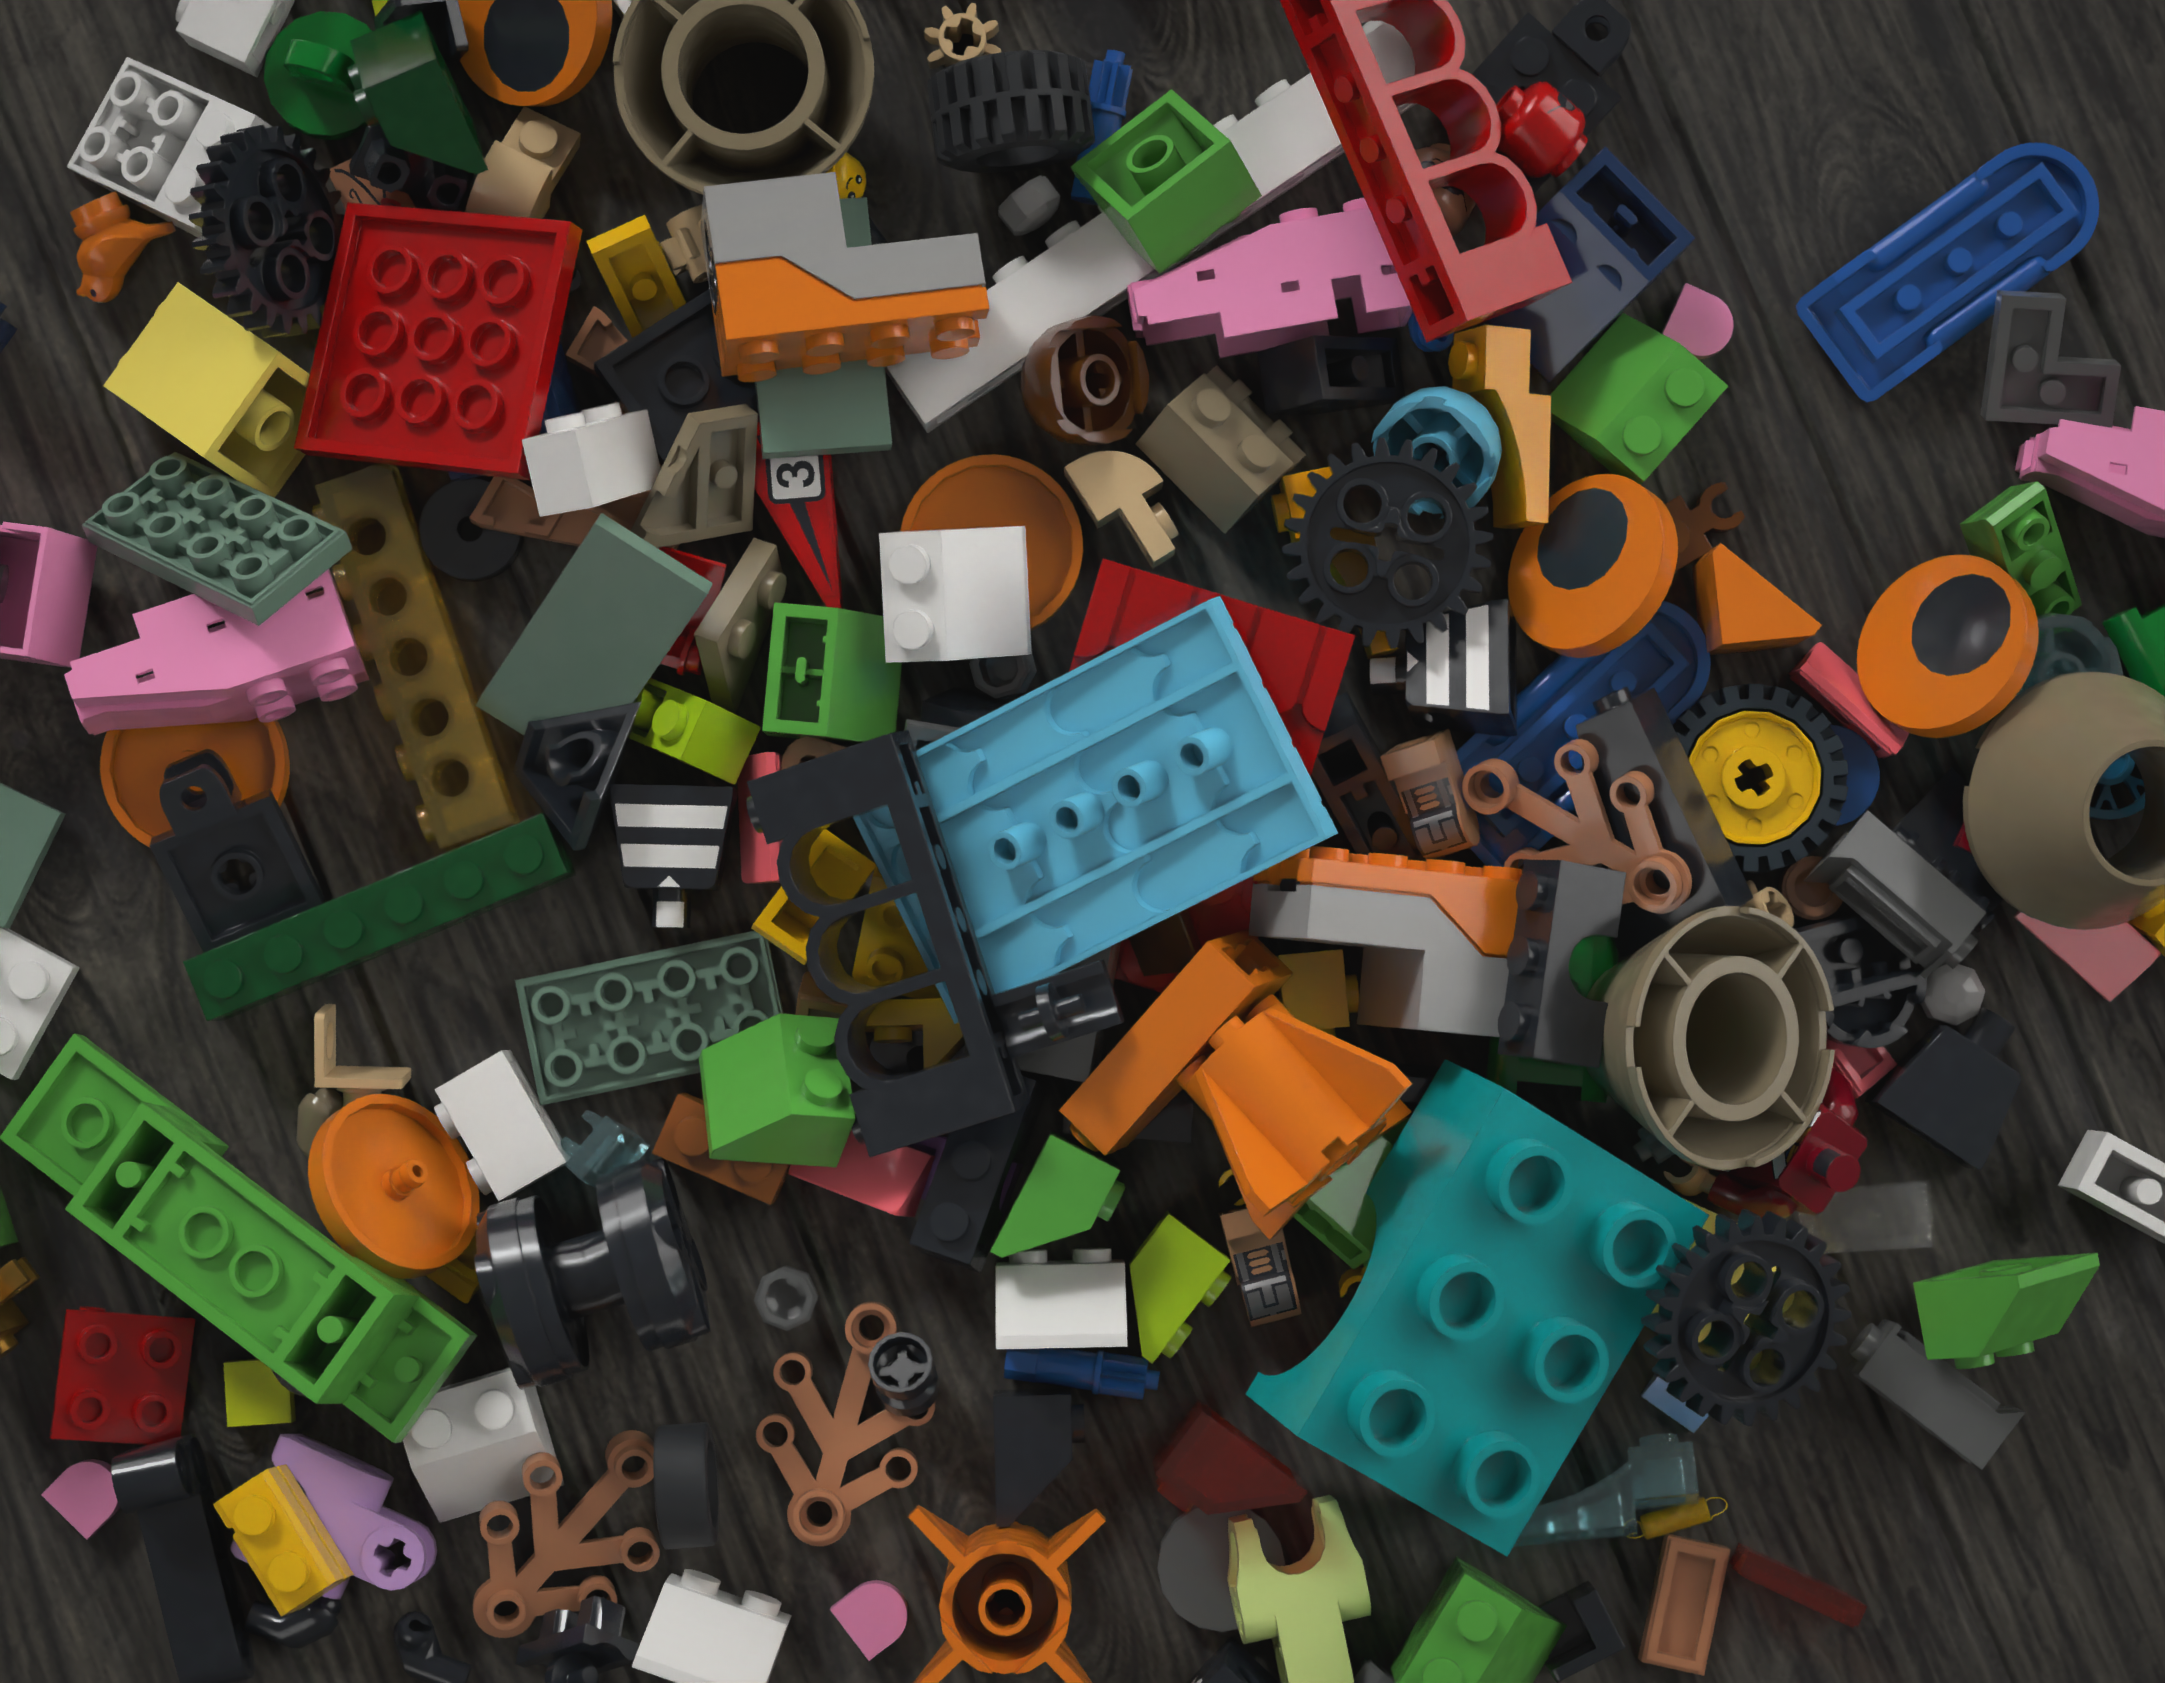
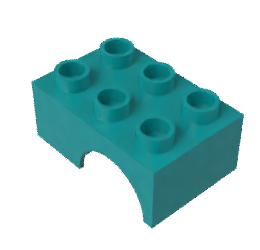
[1246,1059,1709,1556]

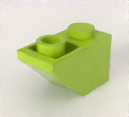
[629,678,761,785]
[1129,1210,1232,1364]

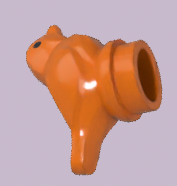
[70,191,176,303]

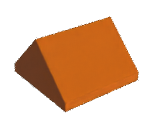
[1692,543,1822,655]

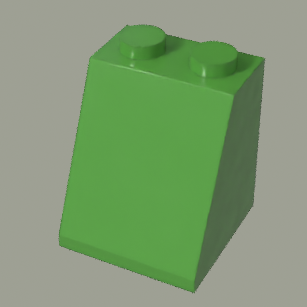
[1390,1556,1567,1683]

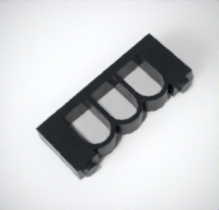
[746,730,1031,1157]

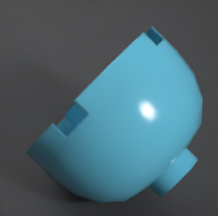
[1371,386,1502,518]

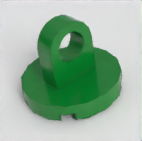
[264,11,372,140]

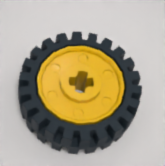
[1672,684,1849,874]

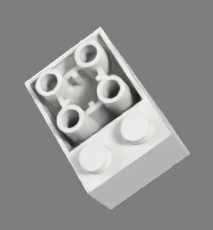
[67,57,301,238]

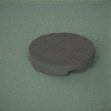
[1157,1501,1286,1632]

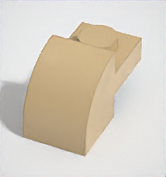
[465,106,581,219]
[1064,451,1179,569]

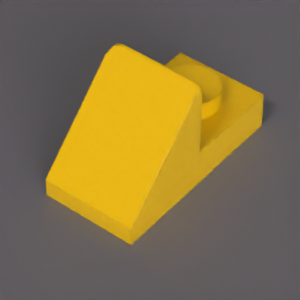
[586,215,686,338]
[751,829,876,965]
[865,998,965,1068]

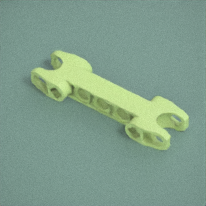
[1227,1495,1371,1683]

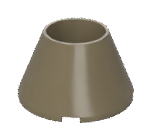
[613,0,874,195]
[1963,672,2165,930]
[1586,906,1835,1171]

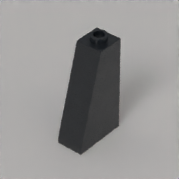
[1576,686,1753,958]

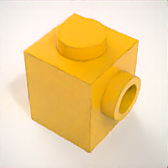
[1276,949,1359,1037]

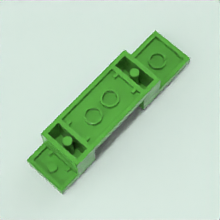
[0,1033,477,1443]

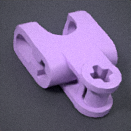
[230,1434,437,1600]

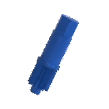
[1071,50,1133,205]
[1004,1348,1160,1400]

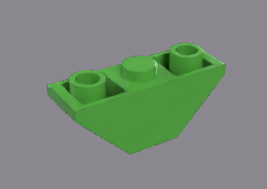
[1960,481,2082,636]

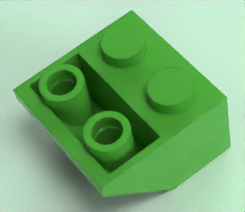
[762,602,902,744]

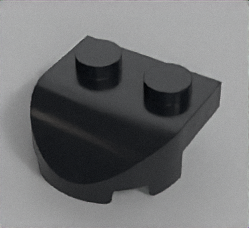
[1795,913,1927,1048]

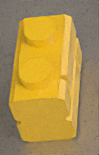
[213,1464,354,1617]

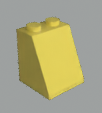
[103,282,310,498]

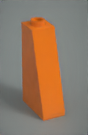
[1059,929,1294,1156]

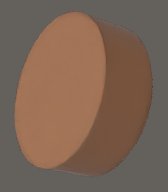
[1778,856,1843,920]

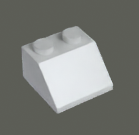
[879,526,1032,663]
[995,1248,1127,1349]
[403,1367,564,1523]
[632,1569,792,1683]

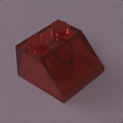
[1152,1399,1308,1515]

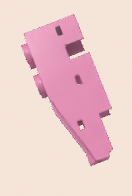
[1127,198,1413,359]
[2015,406,2165,538]
[0,522,97,668]
[64,569,369,735]

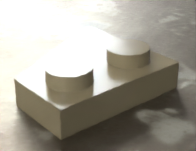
[631,404,758,548]
[694,538,787,713]

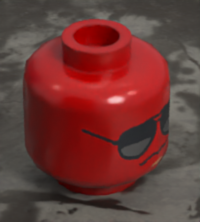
[1496,82,1588,178]

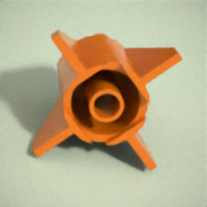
[1176,994,1412,1240]
[908,1505,1106,1683]

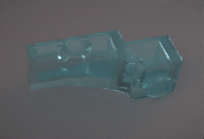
[1513,1434,1699,1547]

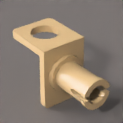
[314,1004,411,1107]

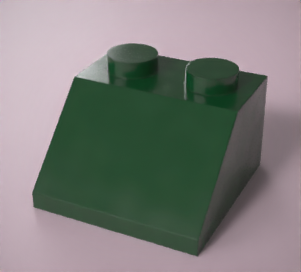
[347,11,488,175]

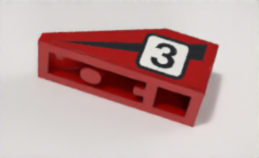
[754,422,844,609]

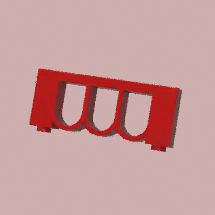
[1280,0,1572,342]

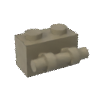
[1136,365,1306,534]

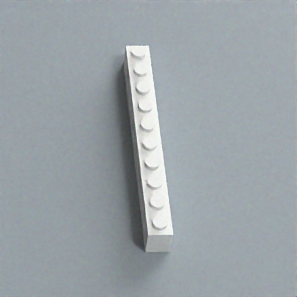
[884,21,1417,433]

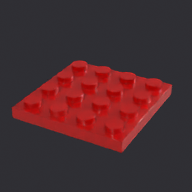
[294,202,582,480]

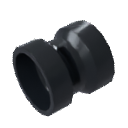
[868,1332,940,1417]

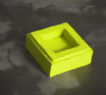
[223,1359,296,1427]

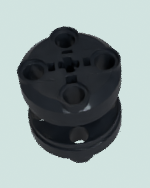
[474,1158,711,1390]

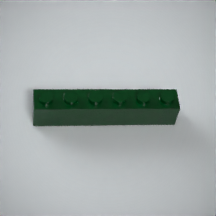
[183,813,576,1021]

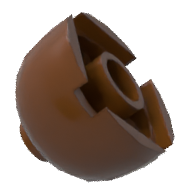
[1021,315,1149,446]

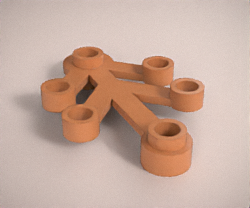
[1462,739,1692,914]
[756,1301,936,1546]
[473,1430,660,1638]

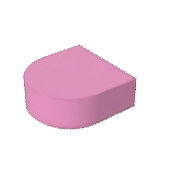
[1662,283,1733,360]
[41,1459,120,1540]
[830,1580,908,1661]

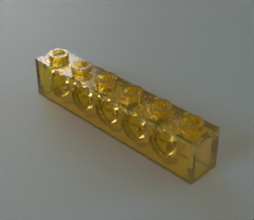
[312,463,520,851]

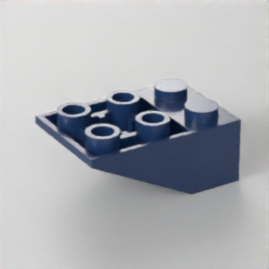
[1487,146,1695,383]

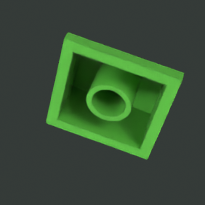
[1071,89,1262,274]
[1550,313,1728,485]
[699,1013,856,1167]
[990,1131,1126,1258]
[1913,1253,2100,1369]

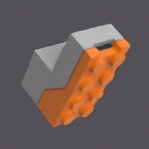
[701,172,990,382]
[1248,846,1523,1037]

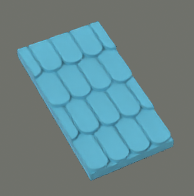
[853,596,1338,1024]

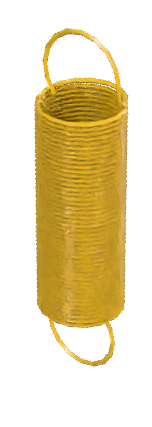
[1623,1496,1728,1540]

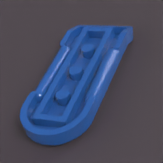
[1796,143,2099,402]
[1456,600,1711,868]

